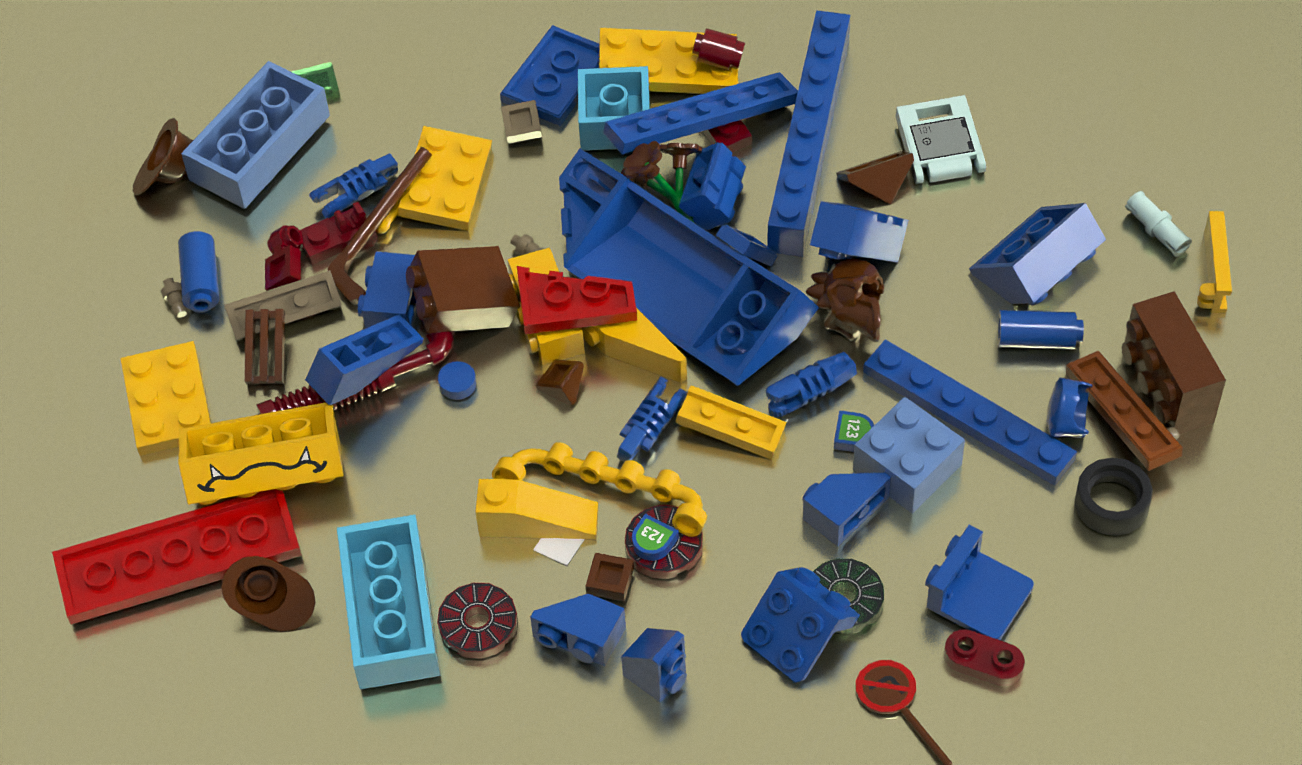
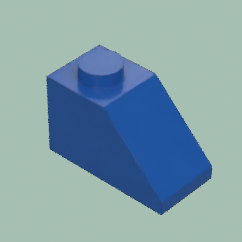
[802,472,891,547]

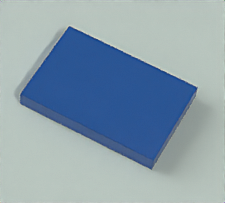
[500,25,599,126]

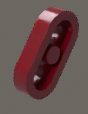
[944,630,1025,687]

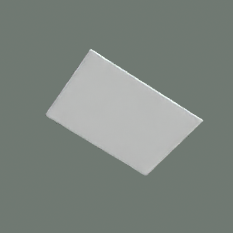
[533,538,585,566]

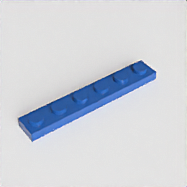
[603,72,798,155]
[863,339,1077,486]

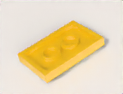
[398,126,492,231]
[120,341,211,456]

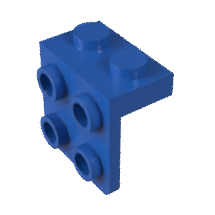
[925,524,1034,640]
[741,567,860,682]

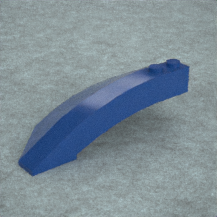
[559,148,819,386]

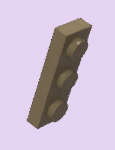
[224,271,342,340]

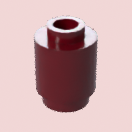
[692,28,745,71]

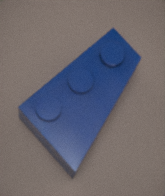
[810,201,909,262]

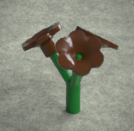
[621,141,702,223]

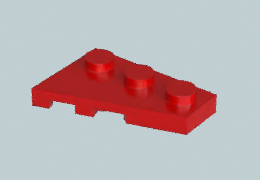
[517,266,637,334]

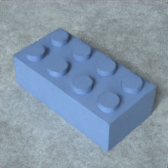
[181,61,330,209]

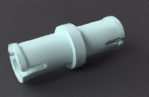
[1125,191,1192,257]

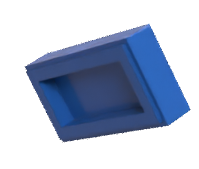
[716,224,778,266]

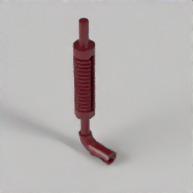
[256,318,455,415]

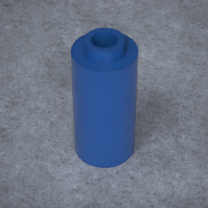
[178,231,219,312]
[998,310,1084,350]

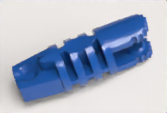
[309,153,398,219]
[766,352,857,418]
[617,376,688,462]

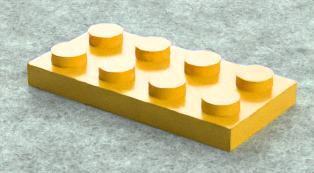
[599,28,738,94]

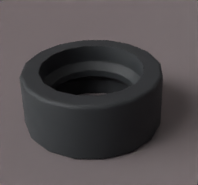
[1074,457,1153,536]

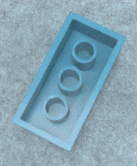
[337,514,440,689]

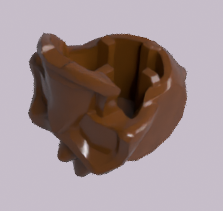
[806,258,884,342]

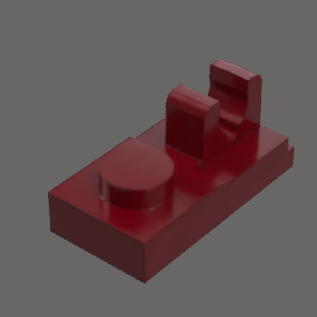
[300,202,377,265]

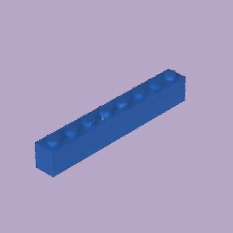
[767,10,850,257]

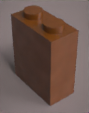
[406,246,520,333]

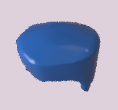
[1046,377,1093,438]

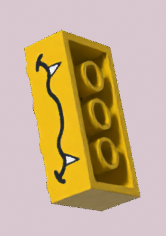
[178,402,344,505]

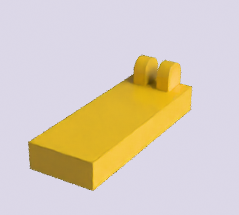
[1197,211,1232,313]
[676,385,787,460]

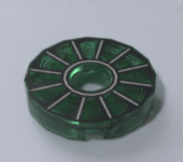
[813,558,884,634]

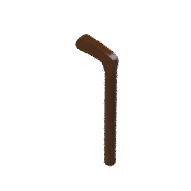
[328,147,432,305]

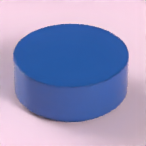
[438,361,476,400]

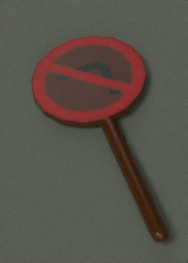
[856,660,952,765]

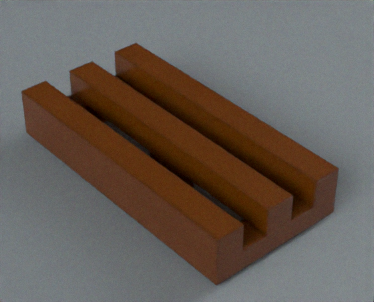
[244,309,285,385]

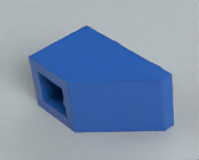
[530,594,626,667]
[621,628,687,703]

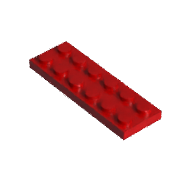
[52,489,302,625]

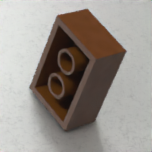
[1122,291,1226,434]

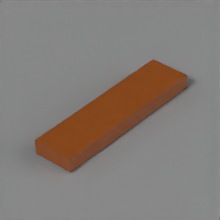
[1066,351,1183,471]

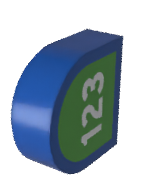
[834,410,874,452]
[632,514,679,561]

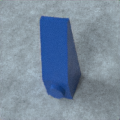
[305,314,424,405]

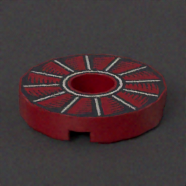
[625,505,703,579]
[437,582,518,659]

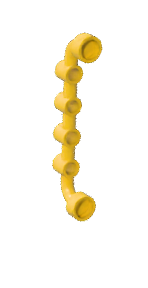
[492,442,707,536]

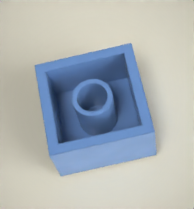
[853,397,965,514]

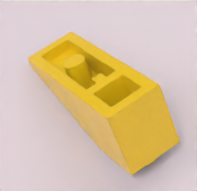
[581,308,687,383]
[475,479,599,540]

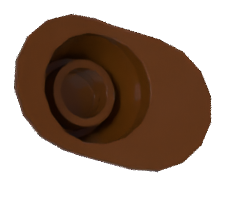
[132,118,193,195]
[221,556,316,631]

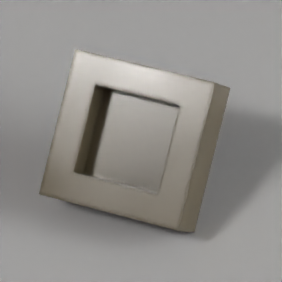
[501,100,542,144]

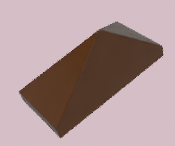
[836,151,914,205]

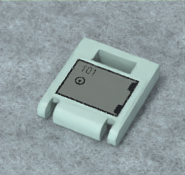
[895,95,986,184]

